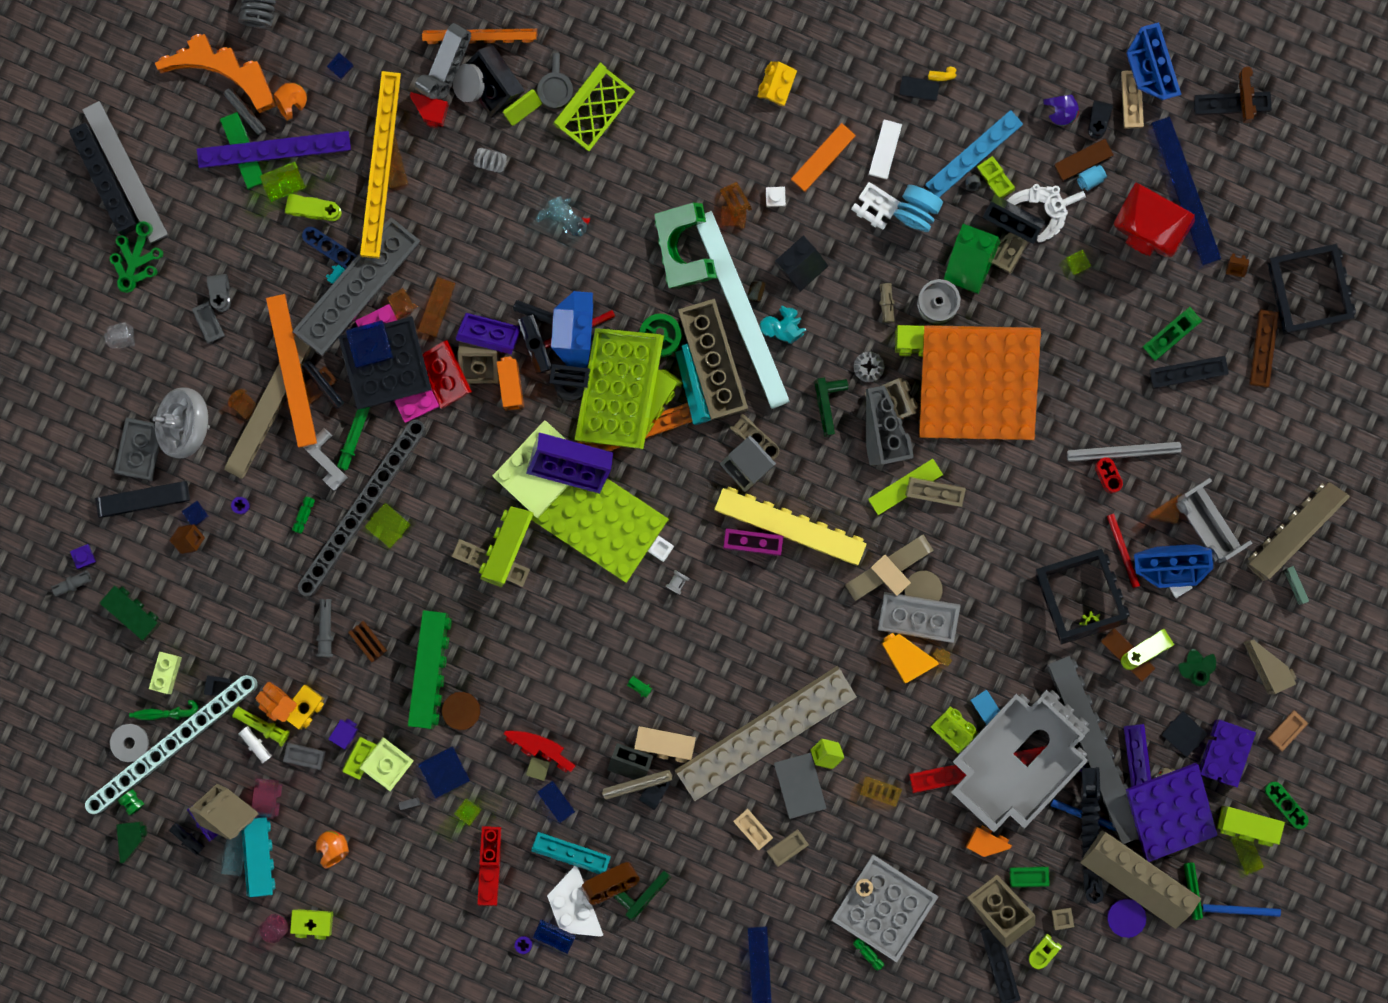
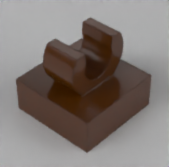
[1226,253,1249,277]

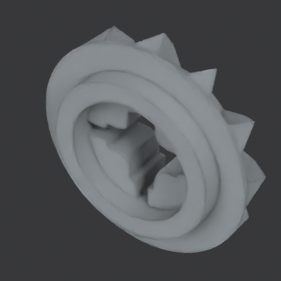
[854,351,884,382]

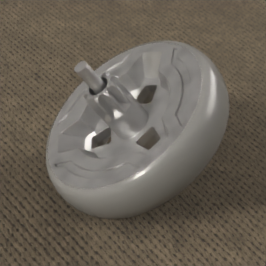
[153,387,210,459]

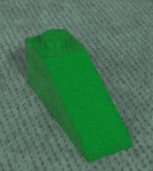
[1143,307,1202,361]

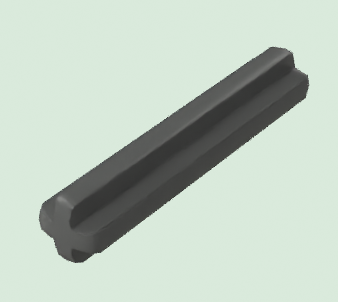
[223,88,266,135]

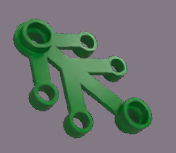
[110,221,163,293]

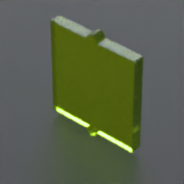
[365,503,411,549]

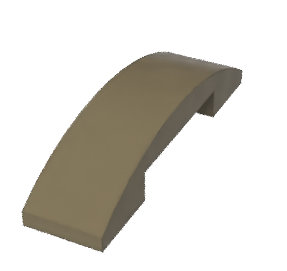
[452,539,530,587]

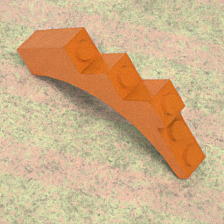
[155,34,277,113]

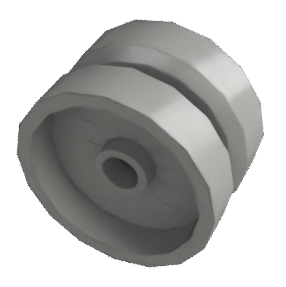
[917,279,961,325]

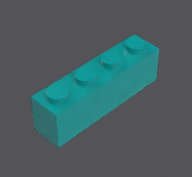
[241,816,275,897]

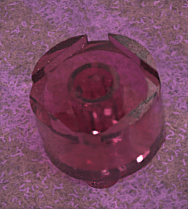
[252,778,283,819]

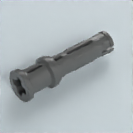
[316,599,334,658]

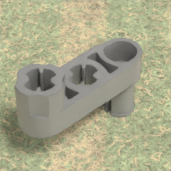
[303,427,348,491]

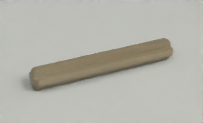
[602,770,672,800]

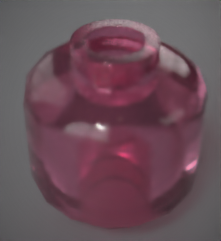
[259,914,288,943]

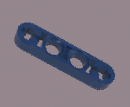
[302,227,357,269]

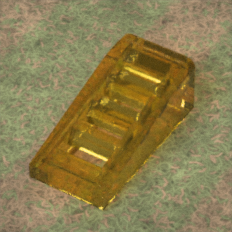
[860,776,902,807]

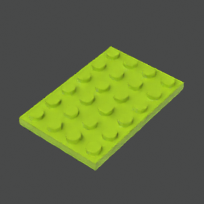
[575,328,664,449]
[531,478,669,583]

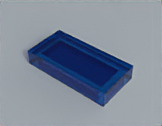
[537,781,576,823]
[533,919,576,954]

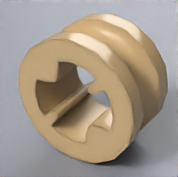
[855,879,873,897]

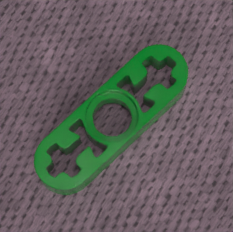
[1264,782,1309,829]

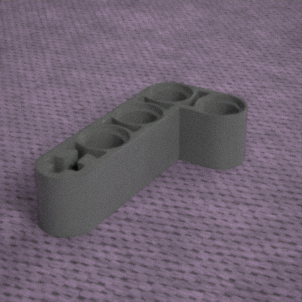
[414,23,471,99]

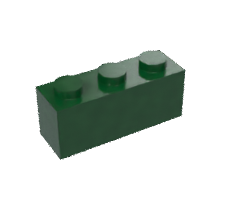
[100,585,161,641]

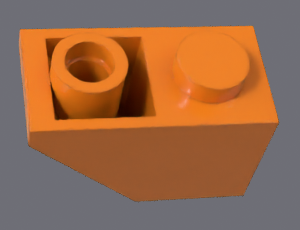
[965,825,1012,857]

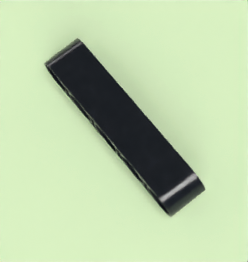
[95,481,190,518]

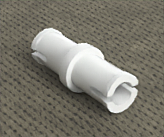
[238,726,272,764]

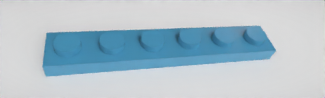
[925,110,1023,198]

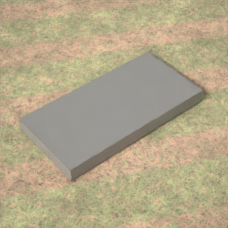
[878,592,960,643]

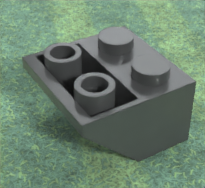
[720,435,776,492]

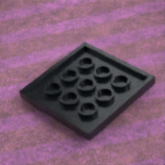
[338,316,432,410]

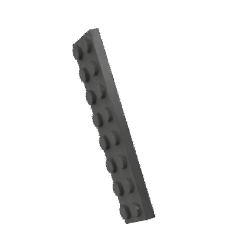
[292,217,420,357]

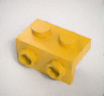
[757,62,797,106]

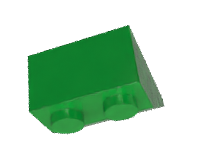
[943,224,1000,294]

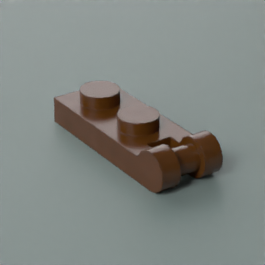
[1238,66,1256,123]

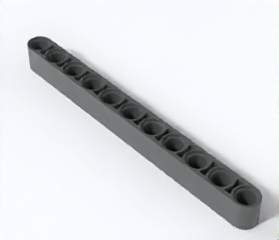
[298,420,426,597]

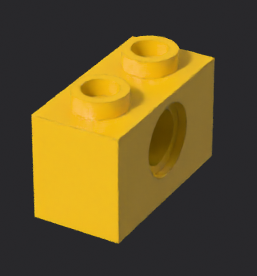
[287,685,325,730]

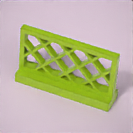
[553,63,635,152]

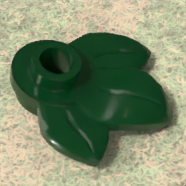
[1178,649,1216,686]

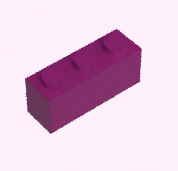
[723,529,783,556]

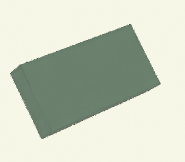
[1284,566,1309,605]

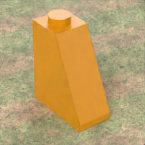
[882,633,939,684]

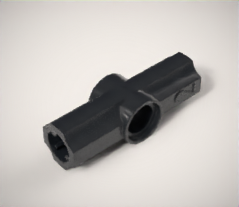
[518,315,552,374]

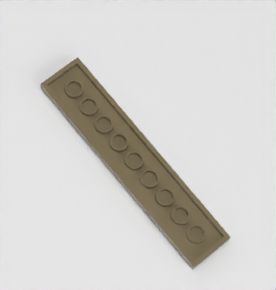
[675,666,857,801]

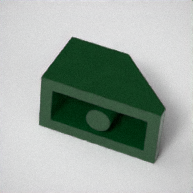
[116,821,147,863]

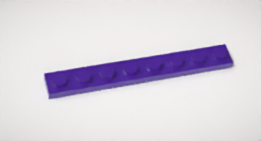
[197,131,351,168]

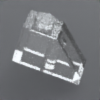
[104,322,135,349]

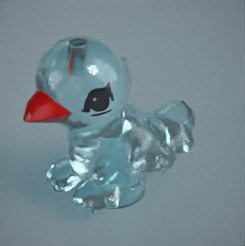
[536,196,590,237]

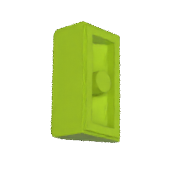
[503,89,542,126]

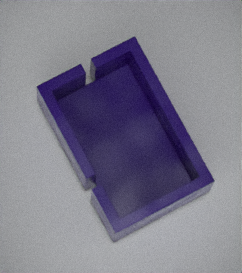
[1199,719,1256,788]

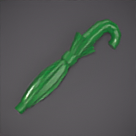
[129,700,198,720]

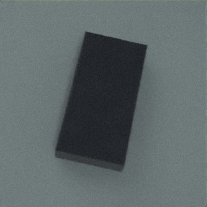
[899,76,940,102]

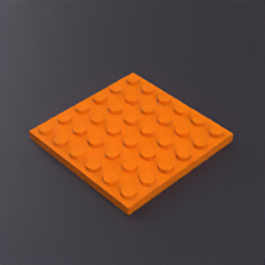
[919,325,1041,440]

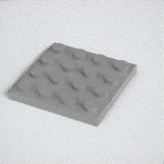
[831,854,938,962]

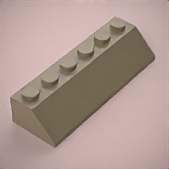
[678,299,748,420]
[1246,482,1350,581]
[1080,830,1201,929]

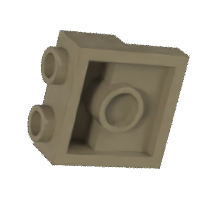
[865,378,918,420]

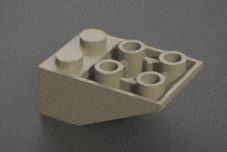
[189,784,258,840]

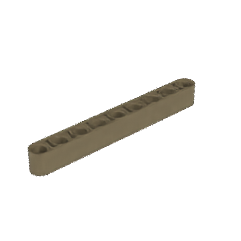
[225,334,312,479]

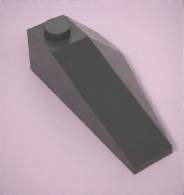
[866,386,914,466]

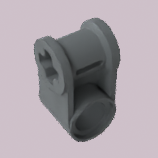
[207,274,231,312]

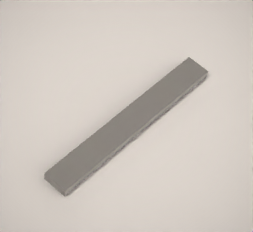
[82,101,168,244]

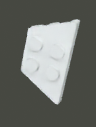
[547,866,603,936]

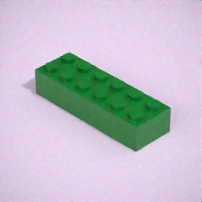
[408,610,452,729]

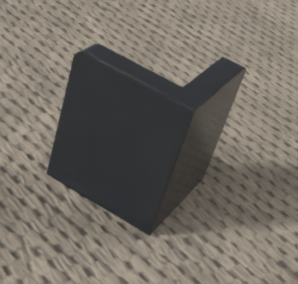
[204,675,232,697]

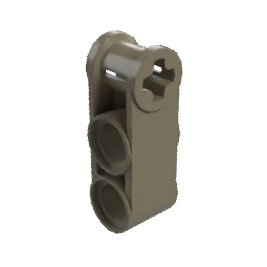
[730,414,780,461]

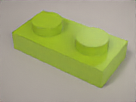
[342,736,376,780]

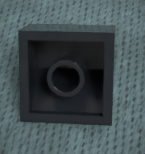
[775,235,828,292]

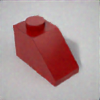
[410,92,449,128]

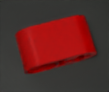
[1095,457,1123,494]

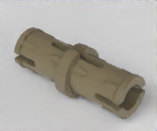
[879,283,895,323]

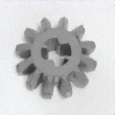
[474,148,507,172]

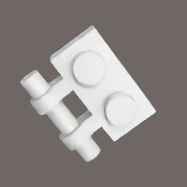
[851,182,900,230]

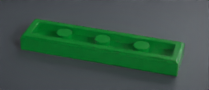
[220,112,266,190]

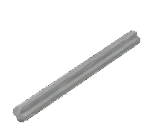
[1067,442,1181,462]

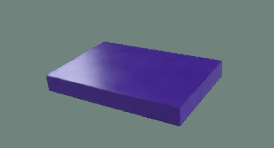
[456,313,521,354]

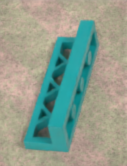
[675,344,713,425]

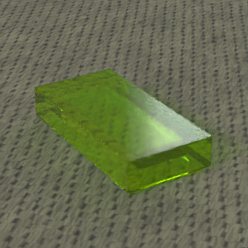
[1230,835,1264,875]

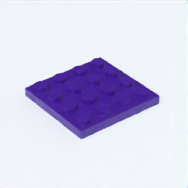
[1126,763,1217,862]

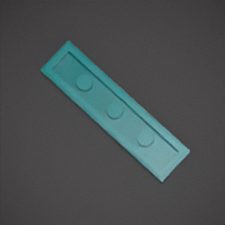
[531,832,611,874]

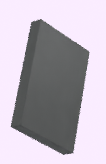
[114,417,160,481]
[774,753,827,819]

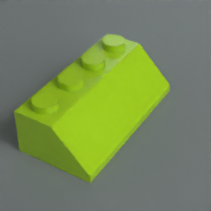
[478,506,534,587]

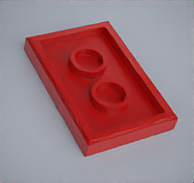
[423,340,472,409]

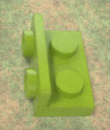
[931,706,978,754]

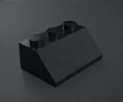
[466,45,525,117]

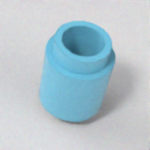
[1077,165,1107,191]

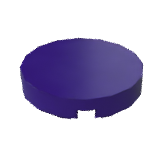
[1107,899,1146,938]

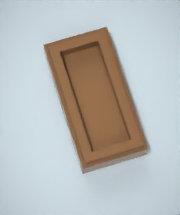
[1267,710,1309,752]

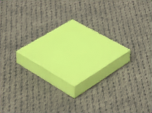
[359,737,414,791]

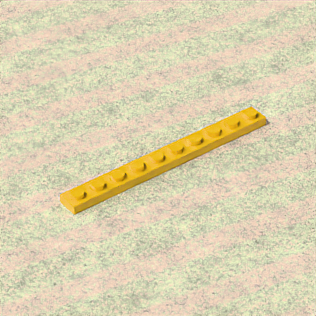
[360,71,401,259]

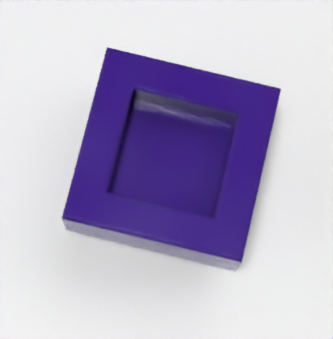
[70,544,96,569]

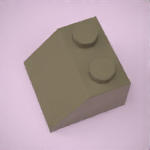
[458,341,499,383]

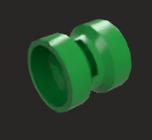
[118,789,145,816]

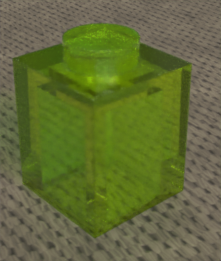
[454,798,483,826]

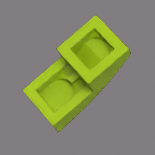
[977,156,1015,199]

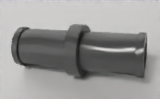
[51,570,92,597]

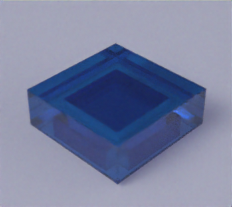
[327,53,354,80]
[181,501,209,526]

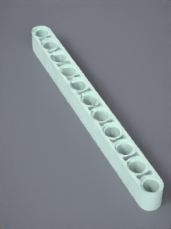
[696,211,790,409]
[85,675,257,814]

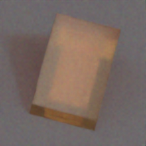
[1146,493,1181,524]

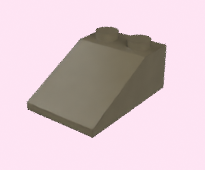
[1243,640,1297,695]
[967,875,1035,948]

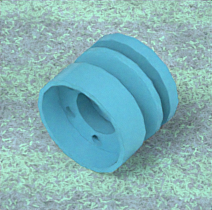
[893,185,943,232]

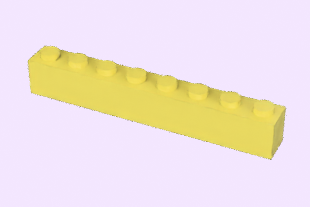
[715,487,866,566]

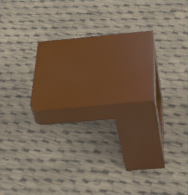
[169,524,205,554]

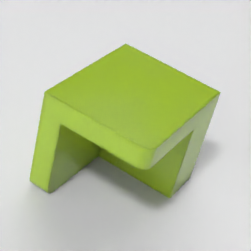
[810,739,844,769]

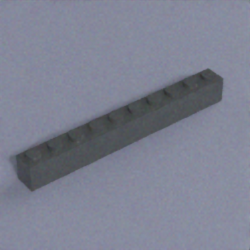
[1046,656,1139,844]

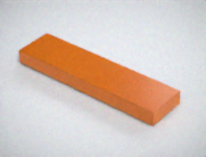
[791,123,856,192]

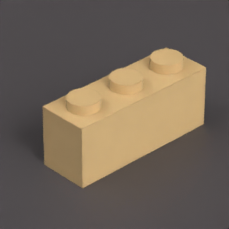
[634,726,696,763]

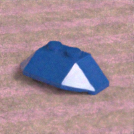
[1126,23,1182,100]
[551,291,593,368]
[1134,544,1214,588]

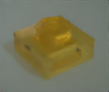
[932,648,952,667]

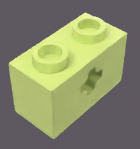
[149,652,182,694]

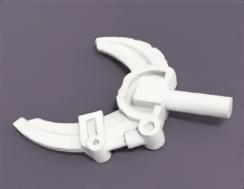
[1006,184,1086,242]

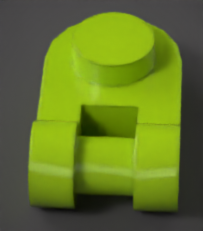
[1029,934,1062,969]

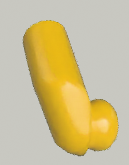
[928,67,956,81]

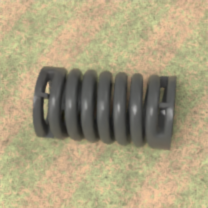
[238,0,276,29]

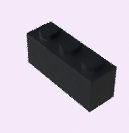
[983,194,1045,244]

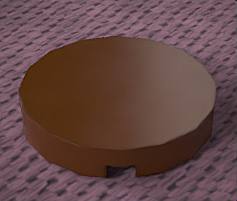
[442,692,481,730]

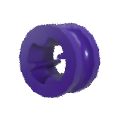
[231,497,250,514]
[515,936,532,954]

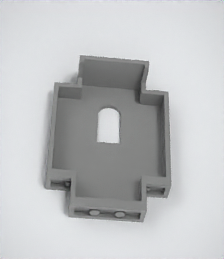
[951,690,1089,832]

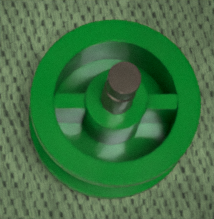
[639,314,682,358]

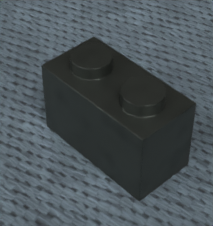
[607,743,653,780]

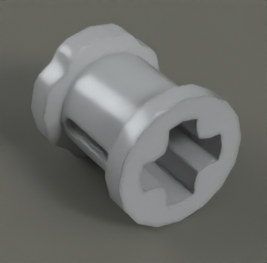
[666,570,690,595]

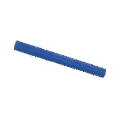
[1050,799,1115,831]
[1202,904,1281,917]

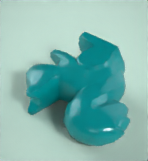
[759,306,806,344]

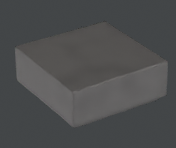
[399,797,421,810]

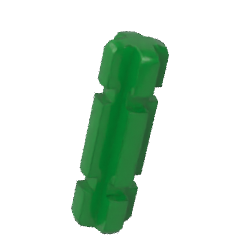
[292,496,315,534]
[853,938,884,971]

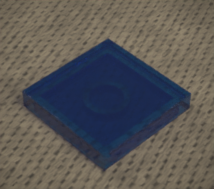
[346,320,393,368]
[418,746,470,798]

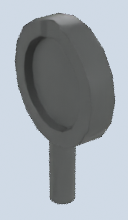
[537,53,573,109]

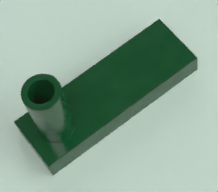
[814,377,848,437]
[613,871,672,921]

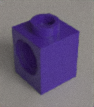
[329,718,359,749]

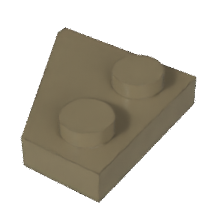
[992,232,1029,274]

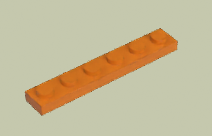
[422,29,537,44]

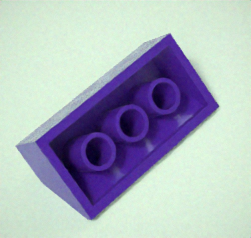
[526,432,613,494]

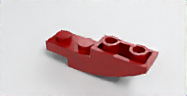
[504,731,576,773]
[477,826,501,907]

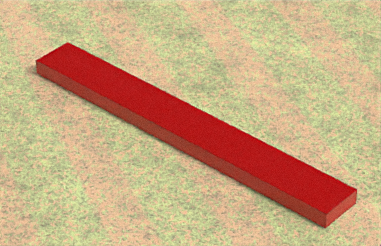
[909,746,1046,793]

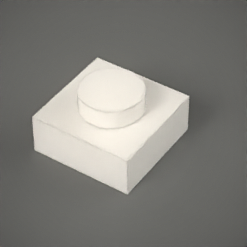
[766,187,786,207]

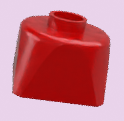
[1114,182,1195,257]

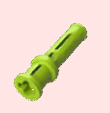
[232,706,290,747]

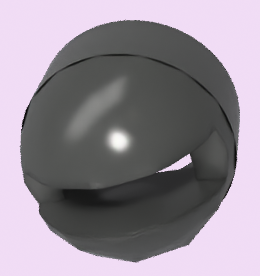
[965,175,981,191]

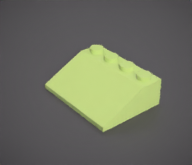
[493,420,569,518]

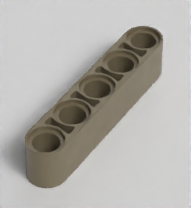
[845,534,934,601]

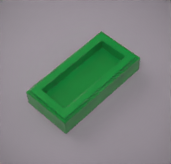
[1009,867,1049,887]

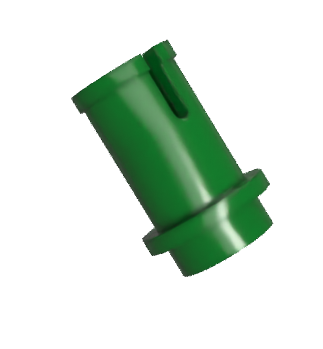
[627,676,653,698]

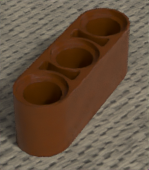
[581,862,640,905]

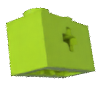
[290,909,333,939]

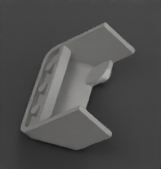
[1176,478,1252,563]

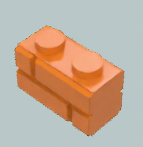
[255,682,297,722]

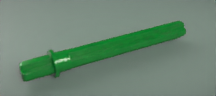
[337,407,370,470]

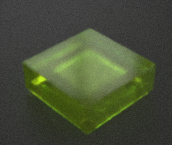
[1065,250,1091,276]

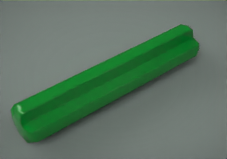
[1184,862,1203,920]

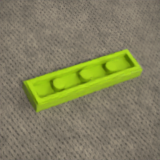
[868,459,943,515]

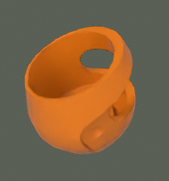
[273,82,307,120]
[316,830,349,869]

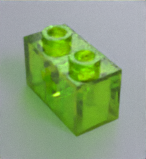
[260,161,306,202]

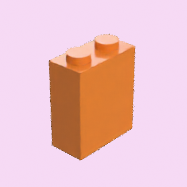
[497,356,524,411]

